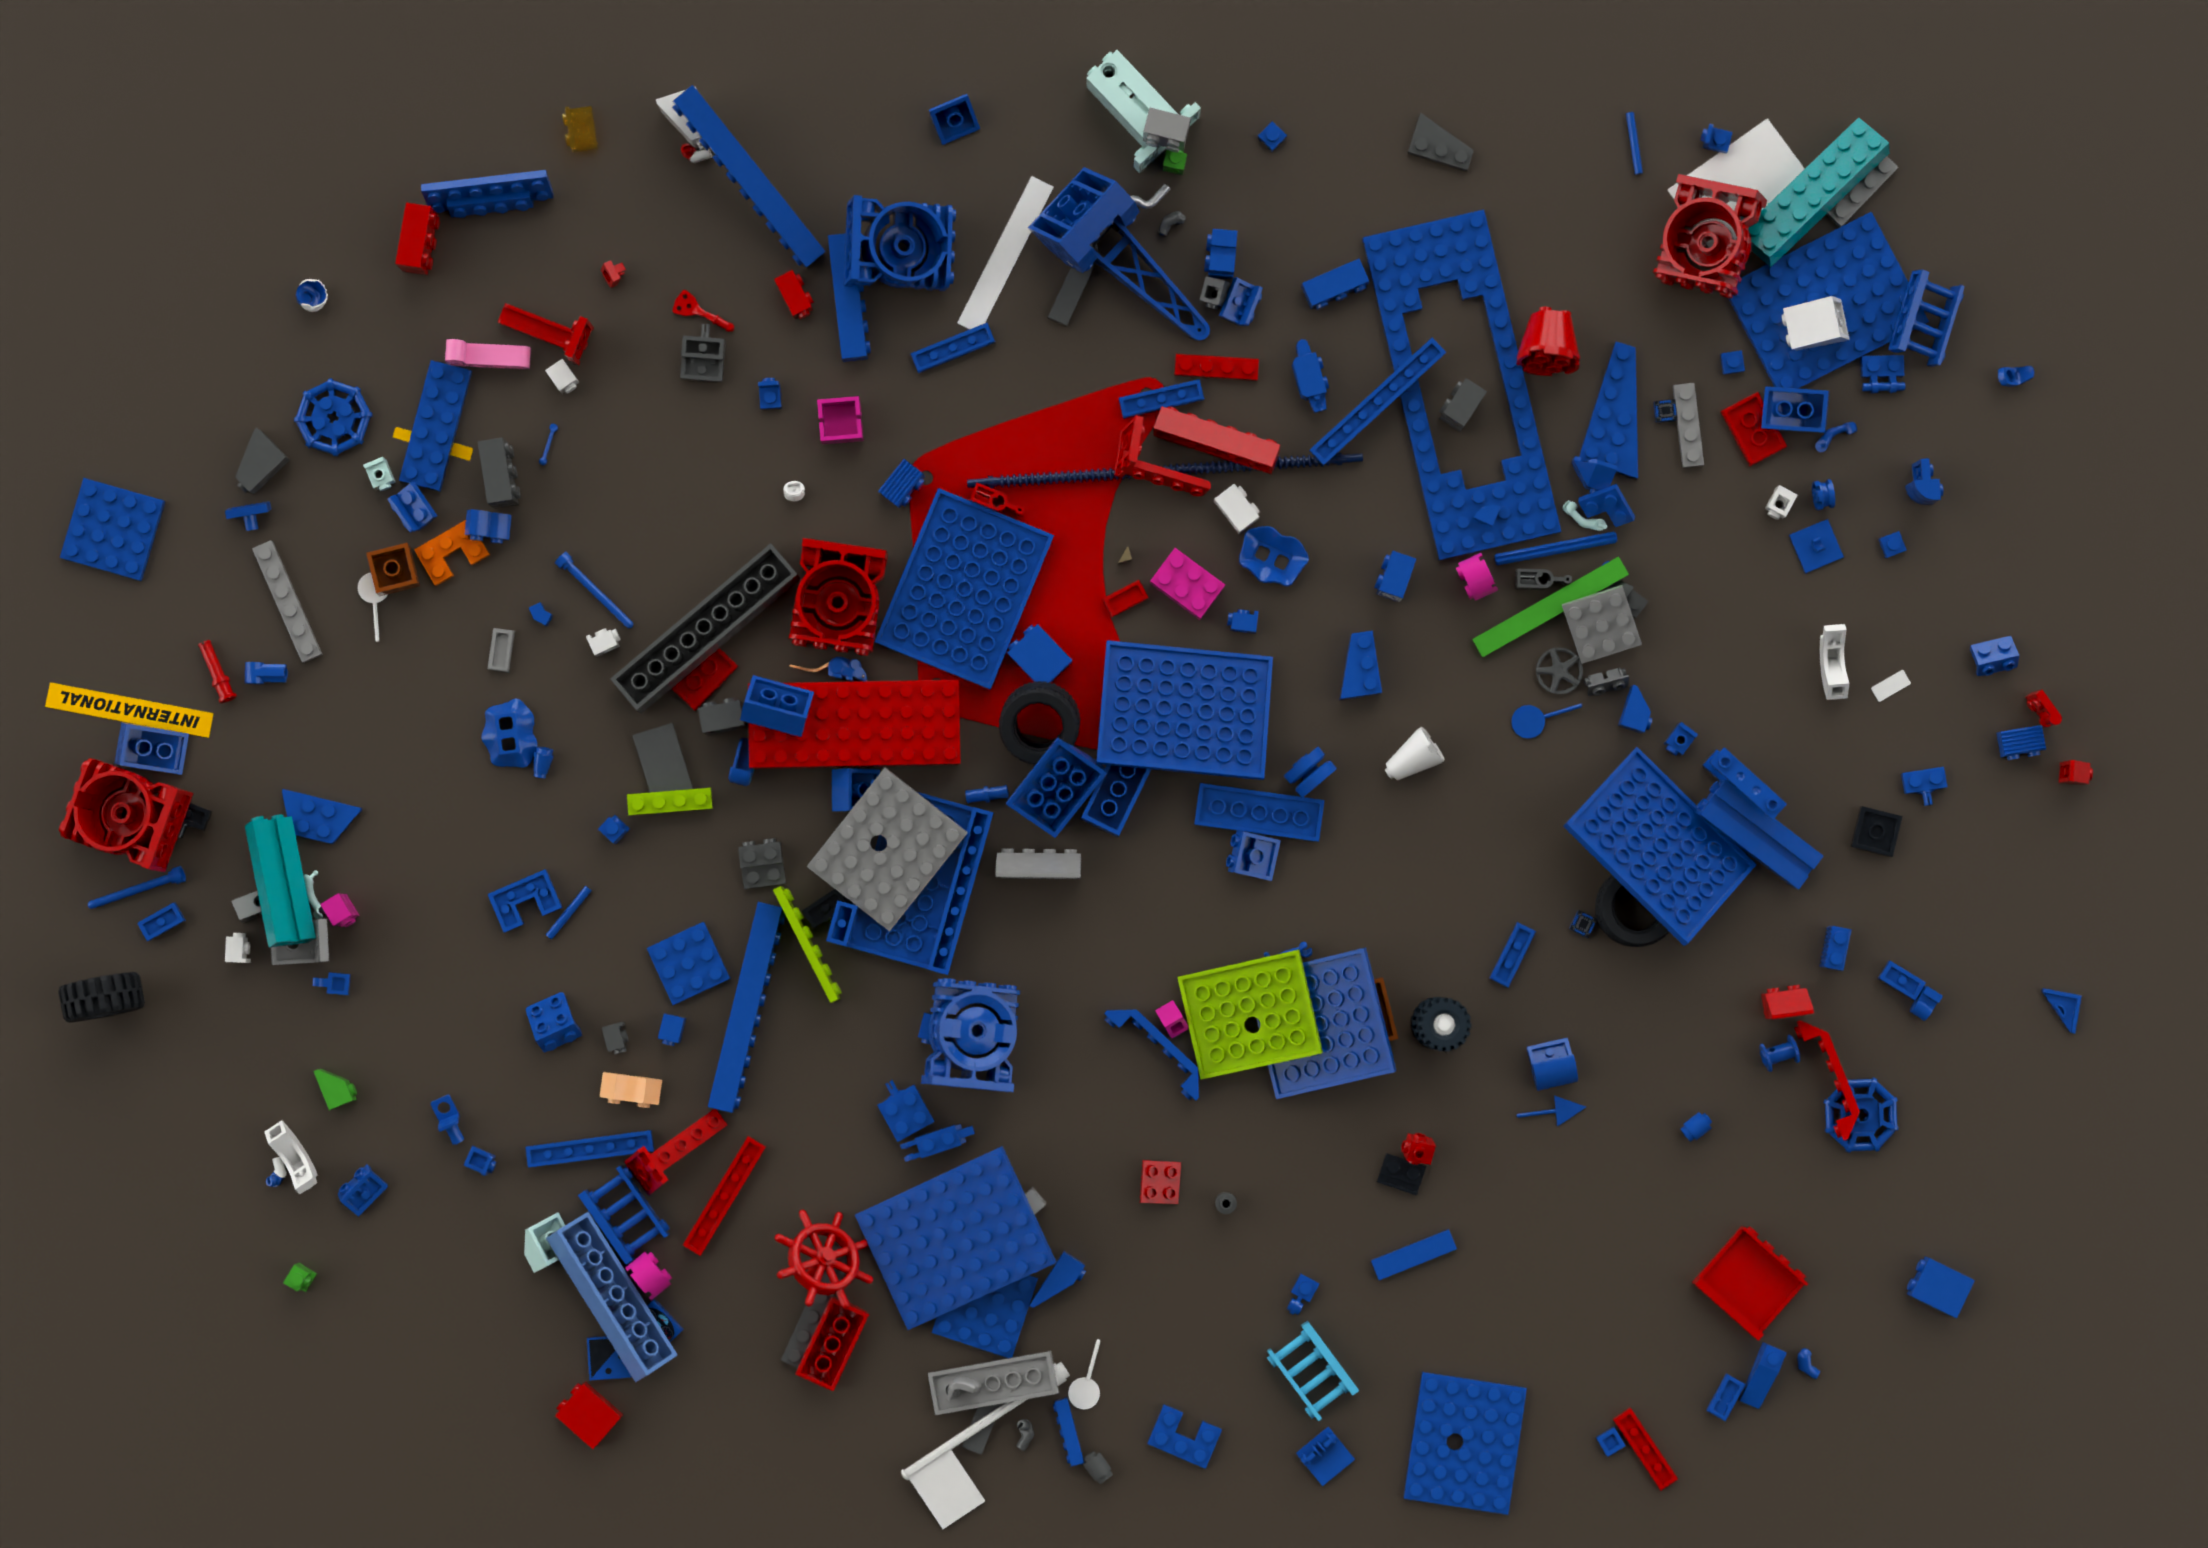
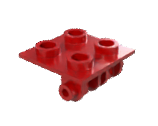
[1140,1160,1181,1204]

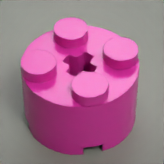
[1456,553,1498,601]
[625,1252,672,1301]

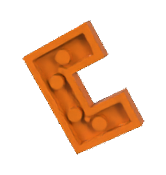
[414,520,490,586]

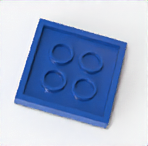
[647,922,731,1005]

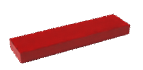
[1613,1408,1678,1491]

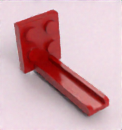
[497,303,594,366]
[1114,415,1211,497]
[624,1109,727,1196]

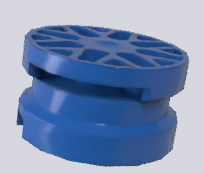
[1812,479,1835,510]

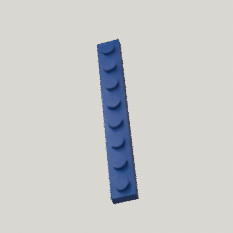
[1309,337,1446,466]

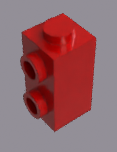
[774,270,814,320]

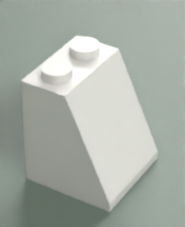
[656,87,705,150]
[1782,296,1850,351]

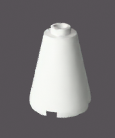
[1385,727,1445,781]

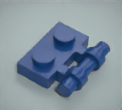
[1860,355,1905,393]

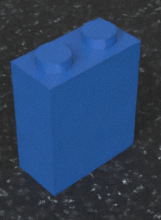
[1007,624,1072,683]
[1906,1257,1975,1318]

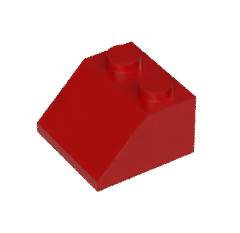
[1761,984,1814,1019]

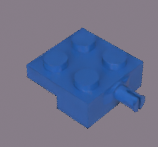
[877,1080,934,1142]

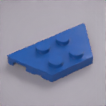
[282,789,362,844]

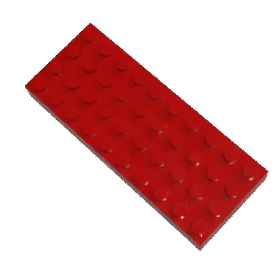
[748,680,961,769]

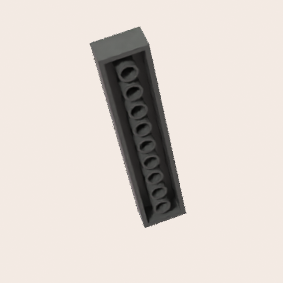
[610,543,801,714]

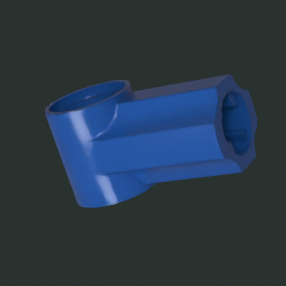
[245,662,288,684]

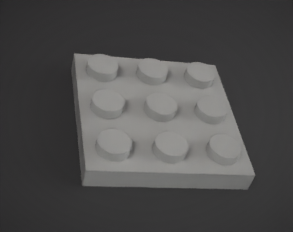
[1562,585,1642,664]

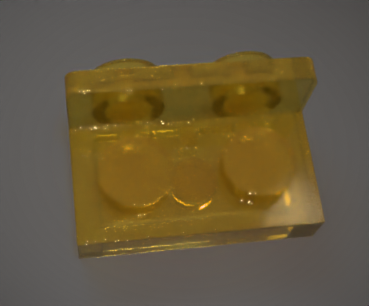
[562,106,598,152]

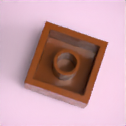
[366,543,420,596]

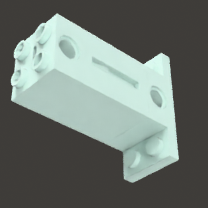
[1087,50,1201,173]

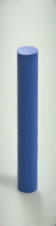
[1626,112,1643,175]
[545,886,592,939]

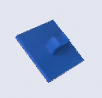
[1789,519,1844,573]

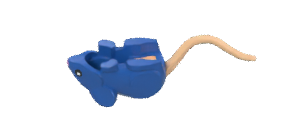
[790,657,867,682]

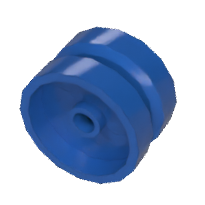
[1284,746,1337,798]

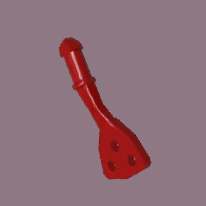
[672,290,735,332]

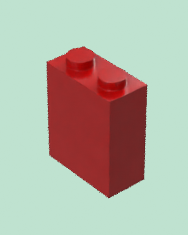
[555,1381,623,1449]

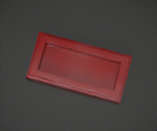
[1102,580,1149,618]

